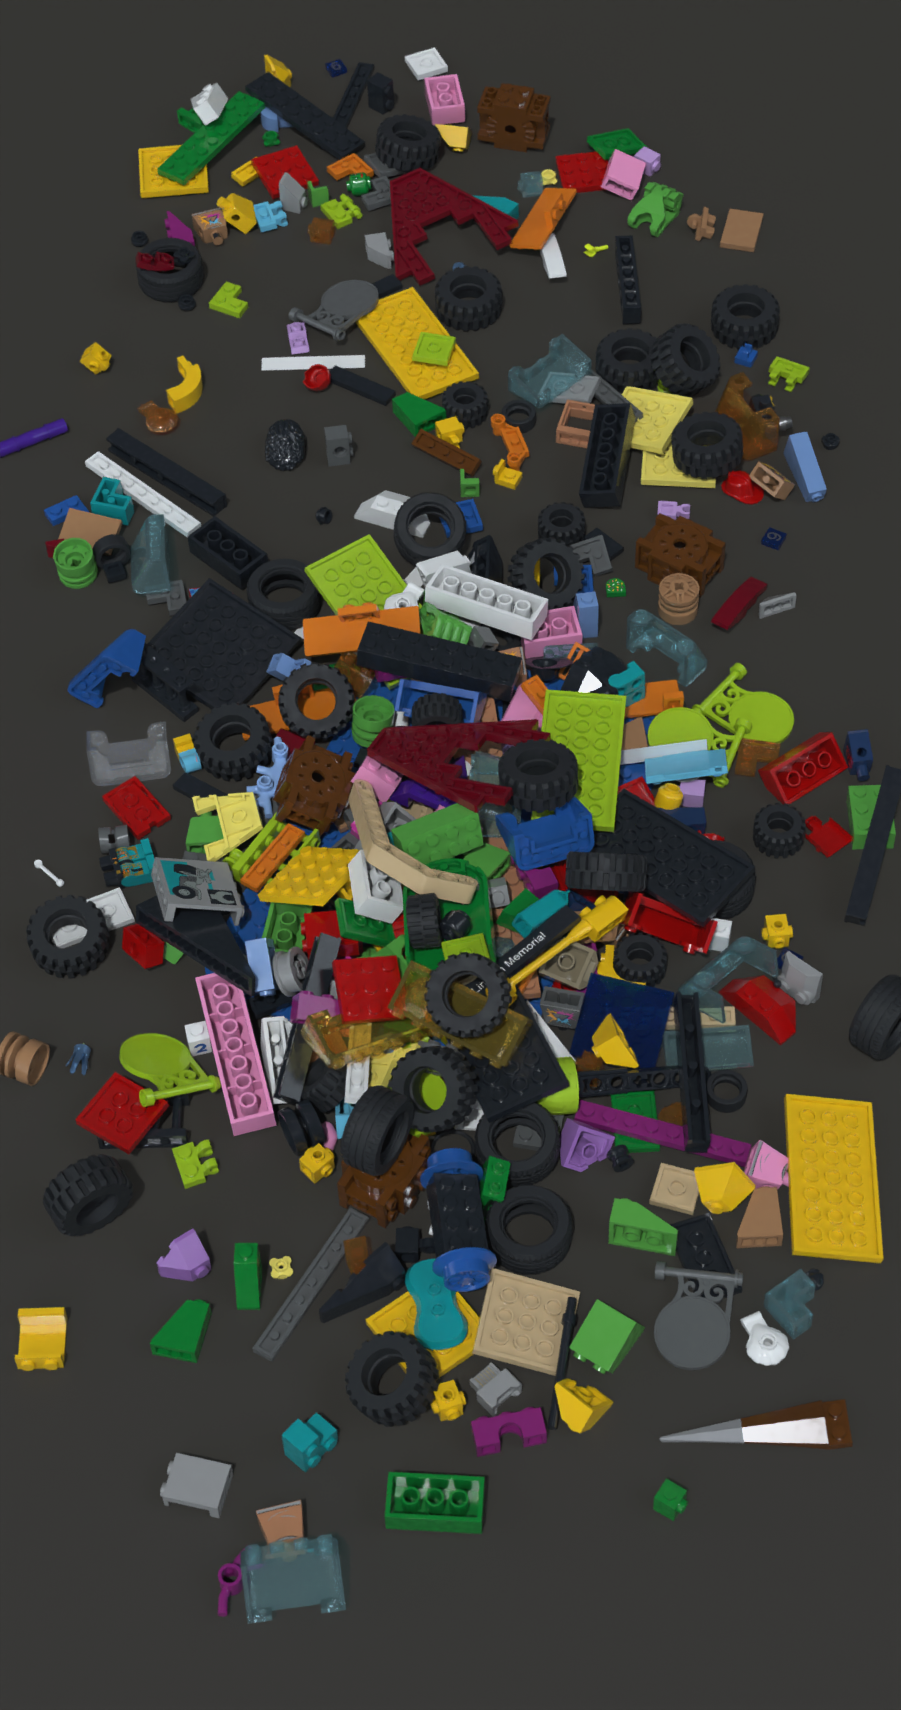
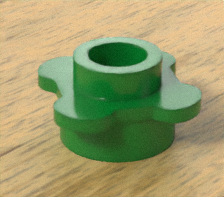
[262,131,280,146]

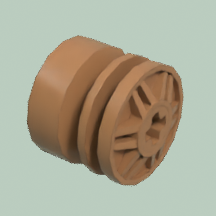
[658,573,700,625]
[0,1031,50,1086]

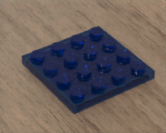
[569,973,675,1069]

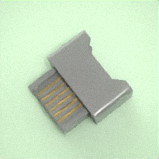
[470,1362,522,1416]

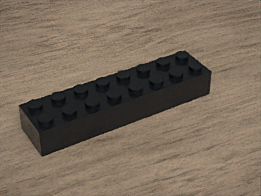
[357,621,522,702]

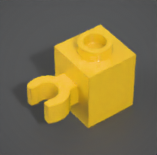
[435,416,464,448]

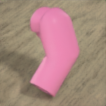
[321,1121,338,1153]

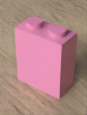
[601,149,646,201]

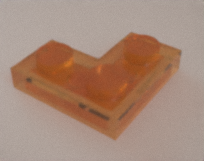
[735,738,781,777]

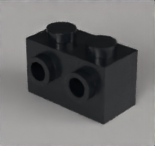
[367,72,394,115]

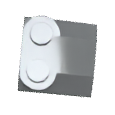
[777,951,823,1005]

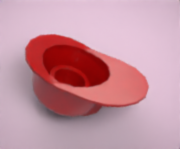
[721,470,764,504]

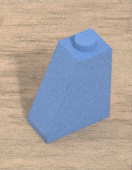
[573,591,599,639]

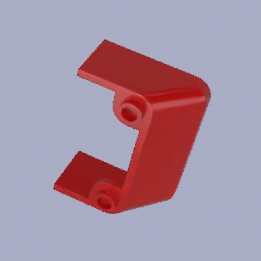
[621,891,718,955]

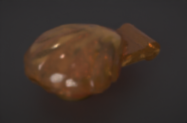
[138,400,179,434]

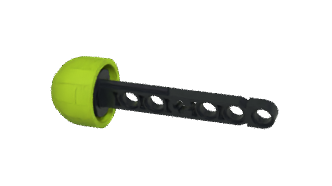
[536,1057,712,1115]

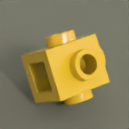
[80,342,112,374]
[762,914,793,948]
[299,1143,335,1184]
[431,1380,466,1421]

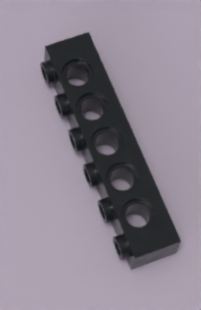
[615,235,641,324]

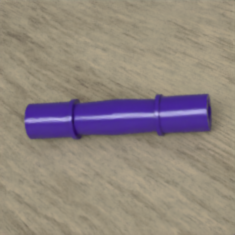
[0,418,68,458]

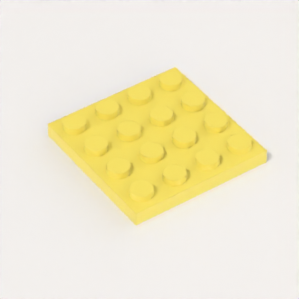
[622,386,693,454]
[641,441,716,488]

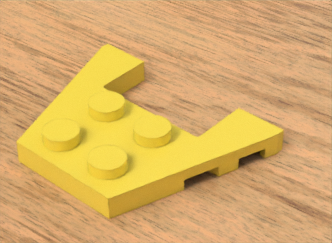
[192,792,263,862]
[368,1043,421,1089]

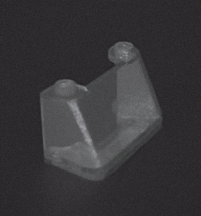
[86,721,171,786]

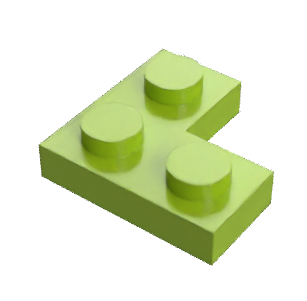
[209,281,248,318]

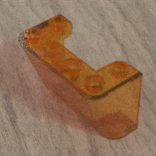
[715,372,780,460]

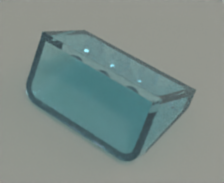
[131,514,171,594]

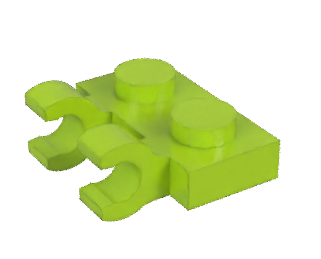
[768,356,810,392]
[172,1140,219,1189]

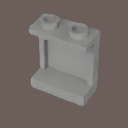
[160,1453,233,1518]

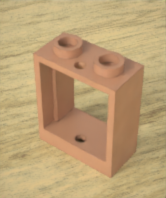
[556,399,595,448]

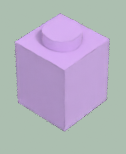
[634,147,661,176]
[677,779,706,807]

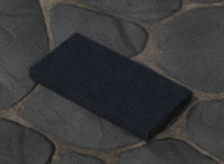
[670,1213,742,1298]

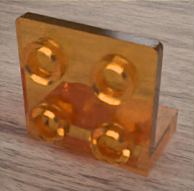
[334,652,375,698]

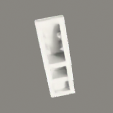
[540,233,566,278]

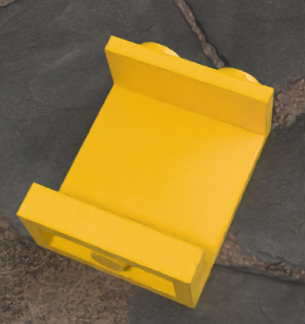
[15,1307,67,1371]

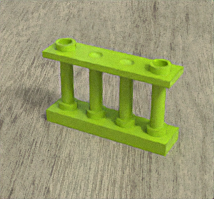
[232,812,321,884]

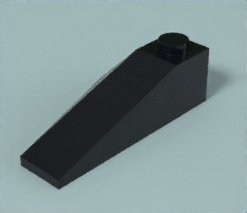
[319,1242,406,1323]

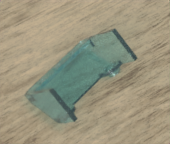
[678,936,779,1023]

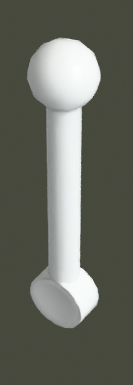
[34,860,64,887]

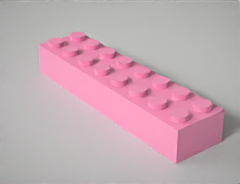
[195,973,277,1136]

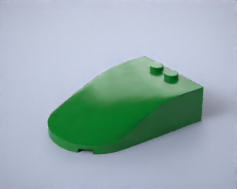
[403,858,497,980]

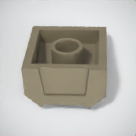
[538,936,598,990]

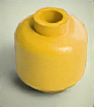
[654,783,683,810]

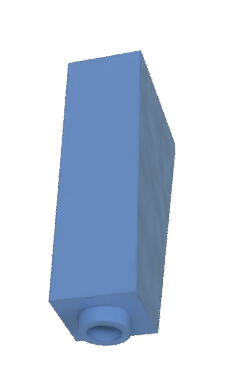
[784,431,827,502]

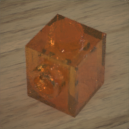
[308,217,335,245]
[575,1050,605,1088]
[343,1236,371,1275]

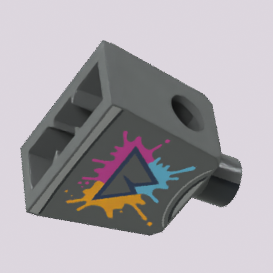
[540,986,585,1031]

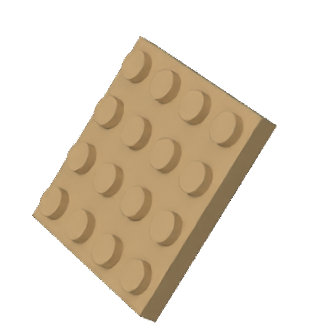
[472,1268,580,1376]

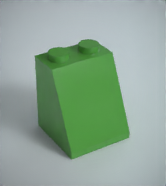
[569,1299,645,1374]

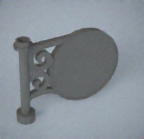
[289,280,379,341]
[654,1261,744,1370]

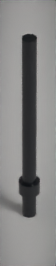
[547,1297,577,1430]

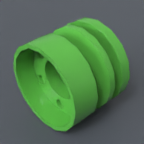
[53,538,98,589]
[351,695,395,748]

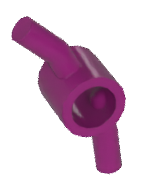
[218,1545,254,1617]

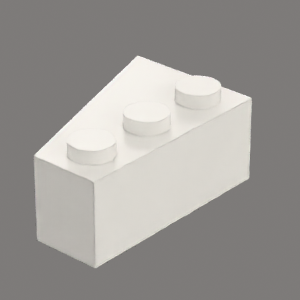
[191,82,228,126]

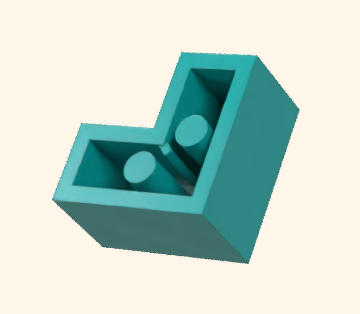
[90,477,134,525]
[282,1412,338,1472]

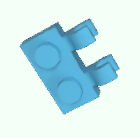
[253,201,288,232]

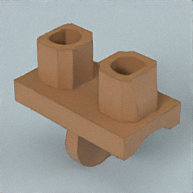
[687,207,716,241]

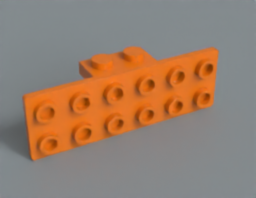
[510,188,577,250]
[303,602,421,657]
[242,682,356,741]

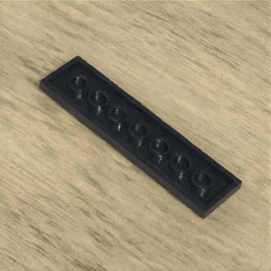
[245,72,365,160]

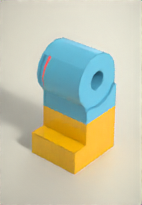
[173,733,202,773]

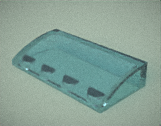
[662,1025,754,1073]

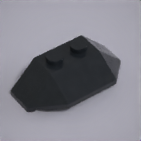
[467,535,502,584]
[561,646,627,693]

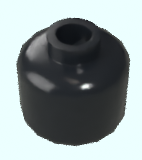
[439,910,471,941]

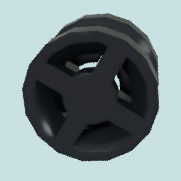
[607,1145,634,1172]

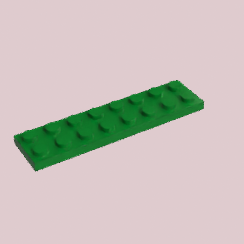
[157,91,266,185]

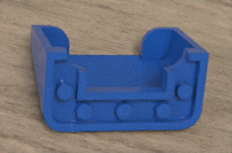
[68,629,146,709]
[495,796,595,871]

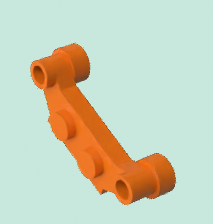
[491,414,529,471]

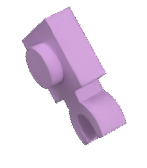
[658,501,690,520]

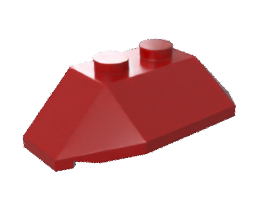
[718,975,796,1046]

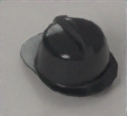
[525,657,572,683]

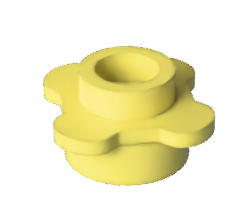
[539,169,557,185]
[269,1256,293,1279]

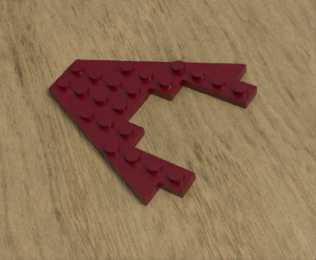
[390,168,519,286]
[367,719,551,813]

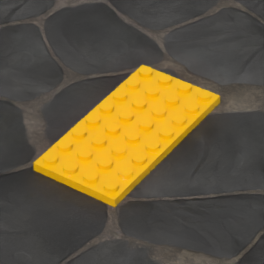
[356,287,479,399]
[784,1094,883,1263]

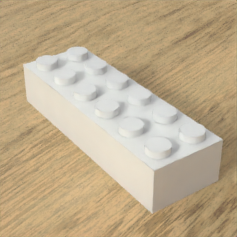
[425,564,549,640]

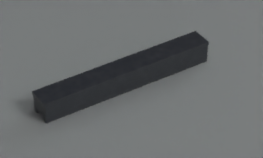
[106,428,227,517]
[844,765,901,926]
[273,933,341,1105]
[673,992,711,1153]

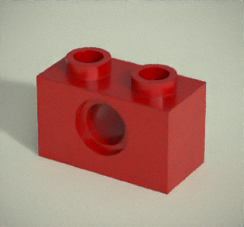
[122,924,164,969]

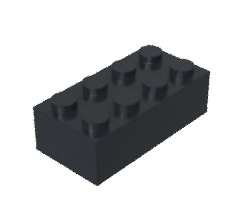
[187,516,268,590]

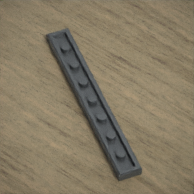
[252,1207,370,1362]

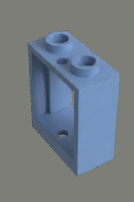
[245,938,280,997]

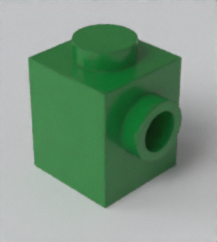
[653,1479,688,1521]

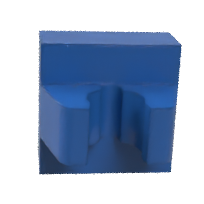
[734,343,758,368]

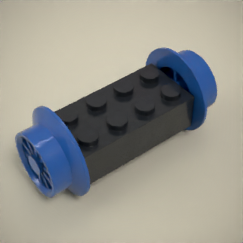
[420,1148,497,1292]

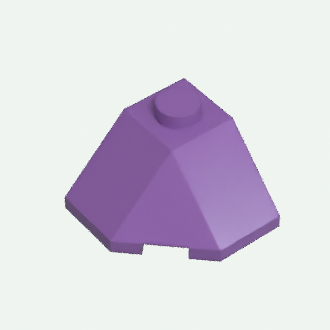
[559,1118,615,1172]
[157,1228,212,1281]

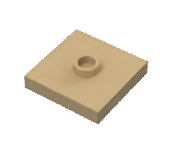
[649,1163,699,1215]

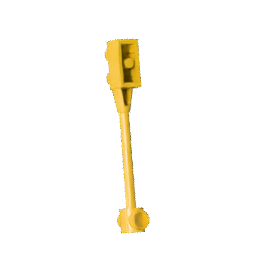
[485,895,629,1006]

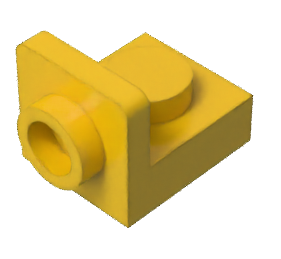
[493,459,522,490]

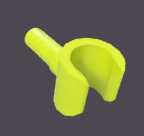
[584,244,608,257]

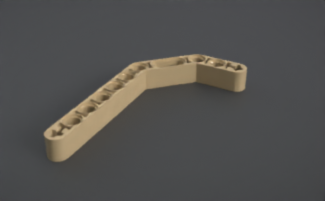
[348,779,478,904]

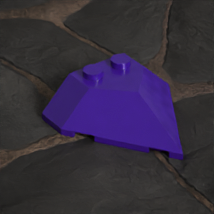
[390,755,468,809]

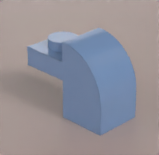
[260,107,293,132]
[267,653,311,681]

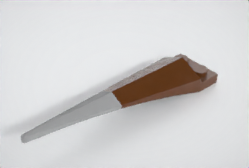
[659,1399,853,1450]

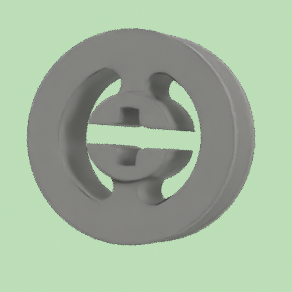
[273,947,308,997]

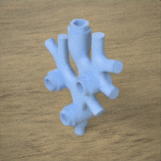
[246,737,288,819]

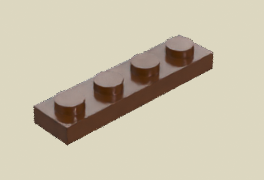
[411,429,482,477]

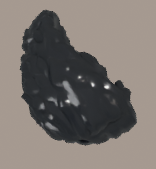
[265,419,305,471]

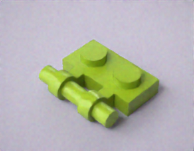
[320,194,363,229]

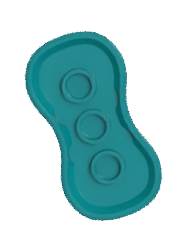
[405,1258,468,1350]

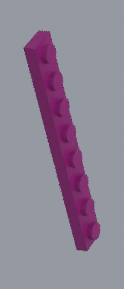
[574,1100,751,1167]

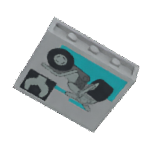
[151,857,244,926]

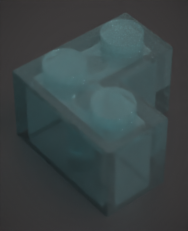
[764,1269,816,1340]

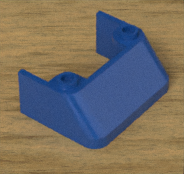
[395,679,487,723]

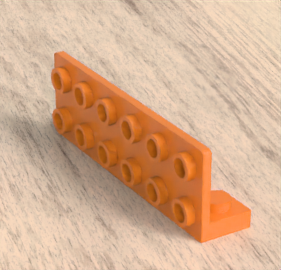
[624,680,684,719]

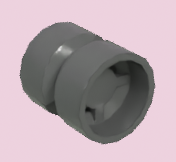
[98,824,130,854]

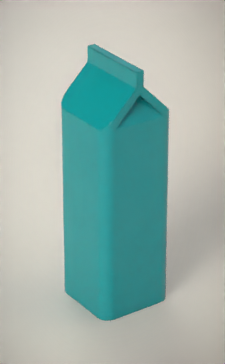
[512,890,571,938]

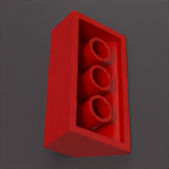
[758,732,848,805]

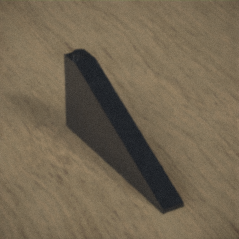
[136,895,256,997]

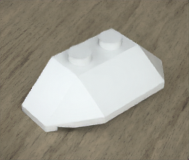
[354,490,430,538]
[260,1016,310,1105]

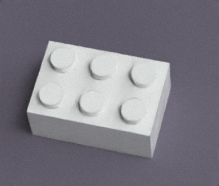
[348,849,403,924]

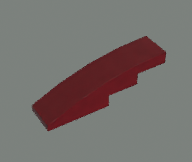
[711,576,768,630]

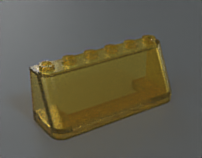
[387,960,533,1069]
[301,978,442,1070]

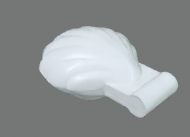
[384,581,425,612]
[740,1311,789,1366]

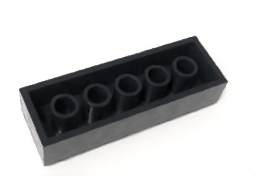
[579,403,635,508]

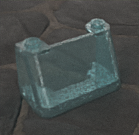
[626,609,707,687]

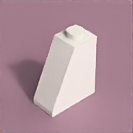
[416,550,471,587]

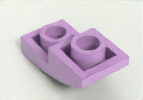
[287,322,309,354]

